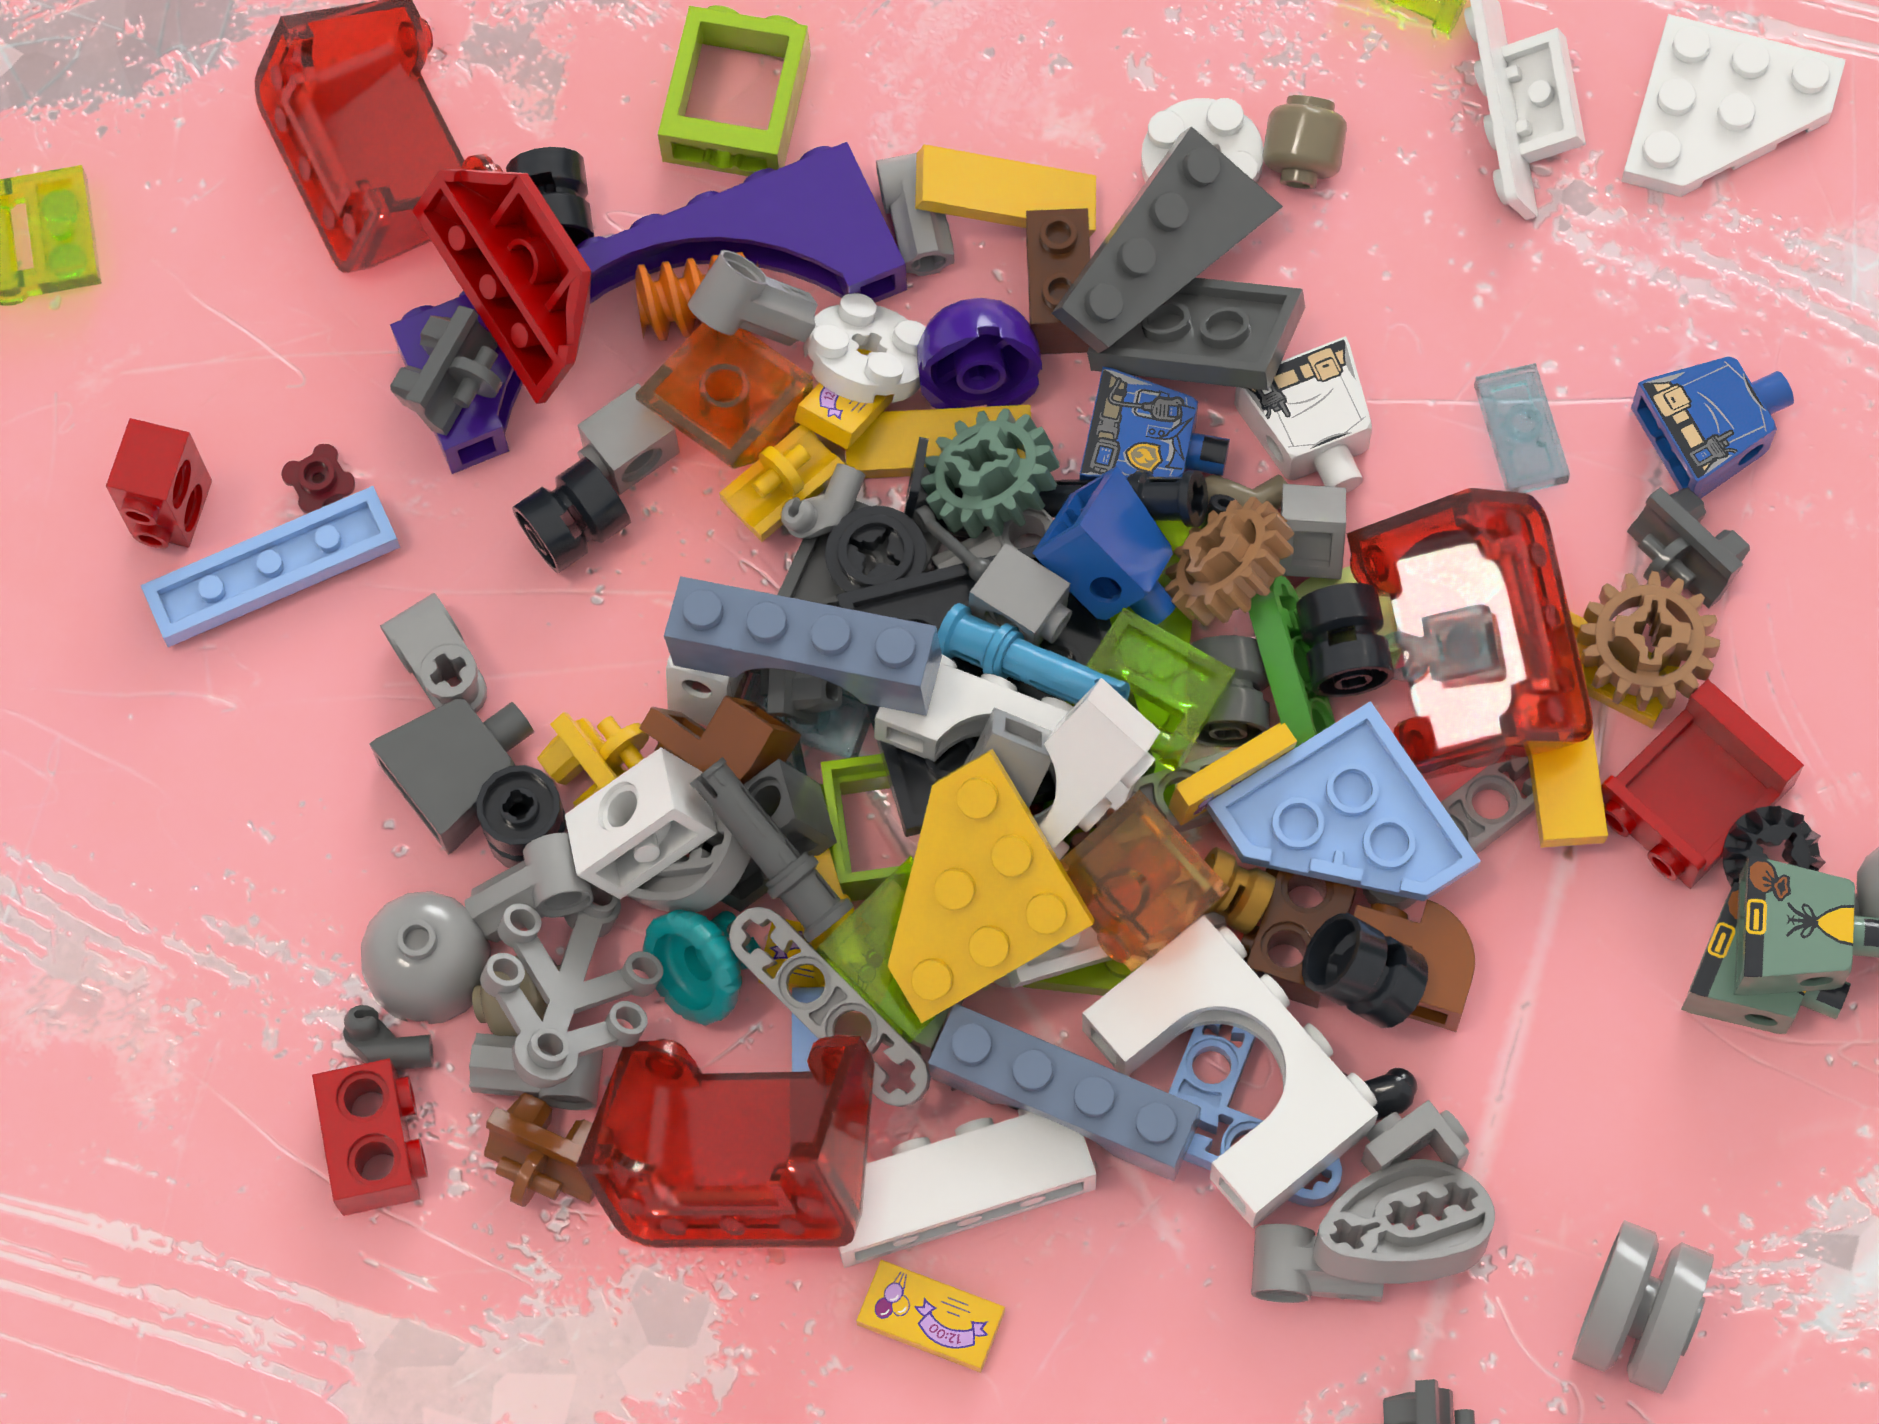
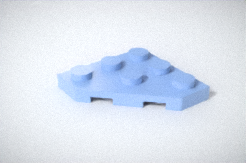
[1206,701,1481,901]

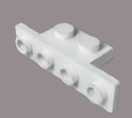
[1464,0,1586,220]

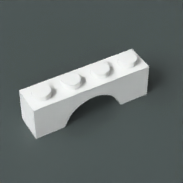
[874,655,1136,832]
[1033,678,1160,860]

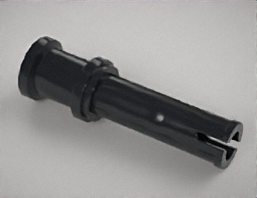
[1039,470,1208,527]

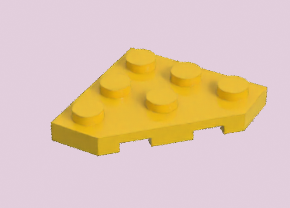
[887,748,1095,1023]

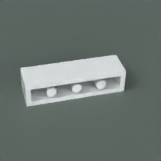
[818,1109,1097,1268]

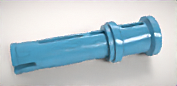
[938,603,1130,705]

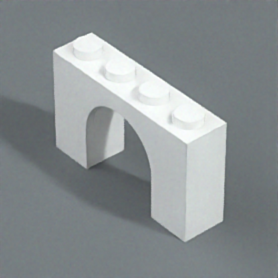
[1082,915,1378,1228]

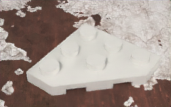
[1621,14,1846,197]

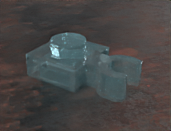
[1384,603,1501,682]

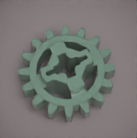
[921,409,1060,539]

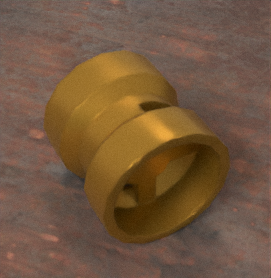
[1186,847,1276,934]

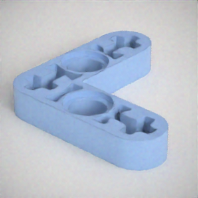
[1169,1024,1342,1207]

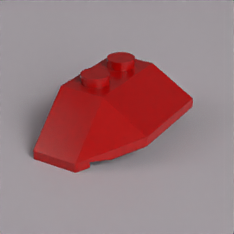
[412,169,591,404]

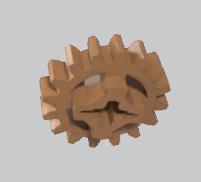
[1164,497,1295,626]
[1577,571,1720,711]

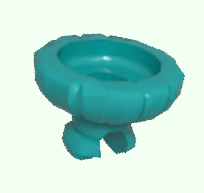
[642,910,761,1026]

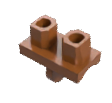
[484,1093,607,1207]

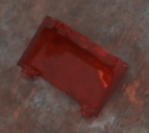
[254,0,503,273]
[1346,488,1593,780]
[576,1035,875,1248]

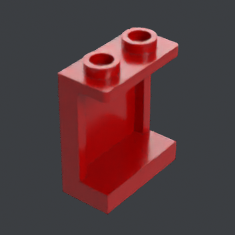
[1601,679,1804,889]

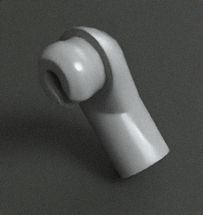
[781,463,866,539]

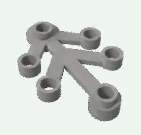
[480,883,663,1088]

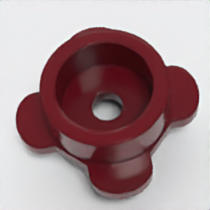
[281,444,355,514]

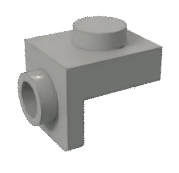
[1361,1100,1469,1174]

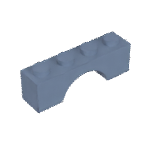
[664,576,942,716]
[928,1004,1200,1182]

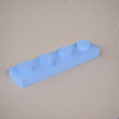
[140,486,400,647]

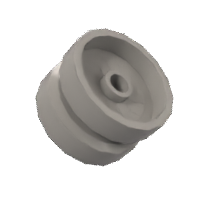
[1572,1220,1714,1395]

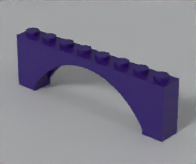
[390,142,907,474]

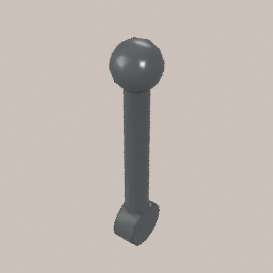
[913,505,991,582]

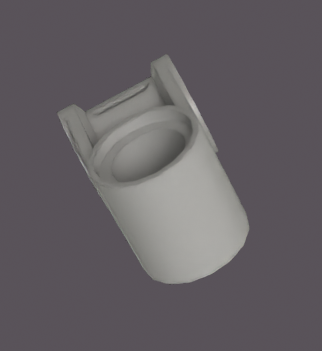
[380,593,487,713]

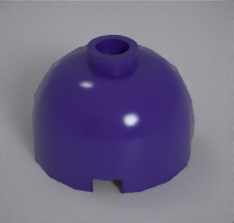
[917,298,1042,409]

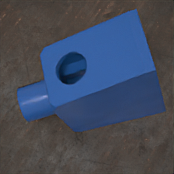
[1033,466,1176,628]

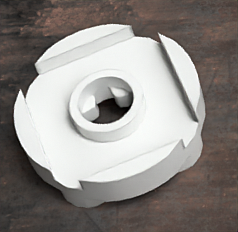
[1141,98,1263,184]
[803,293,926,403]

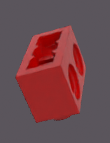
[106,418,212,549]
[312,1058,428,1216]

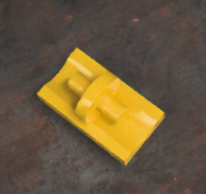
[719,424,846,542]
[537,712,649,808]

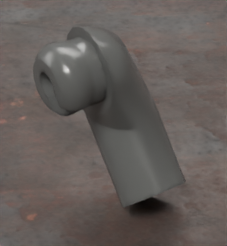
[343,1005,434,1070]

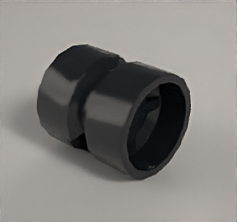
[506,147,594,246]
[512,457,631,573]
[1296,583,1394,698]
[477,765,568,868]
[1302,913,1428,1028]

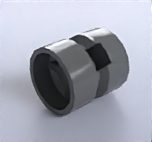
[1187,635,1270,747]

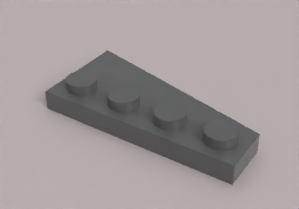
[1052,126,1283,354]

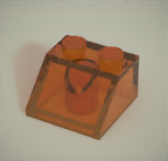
[635,323,813,469]
[1059,789,1230,972]

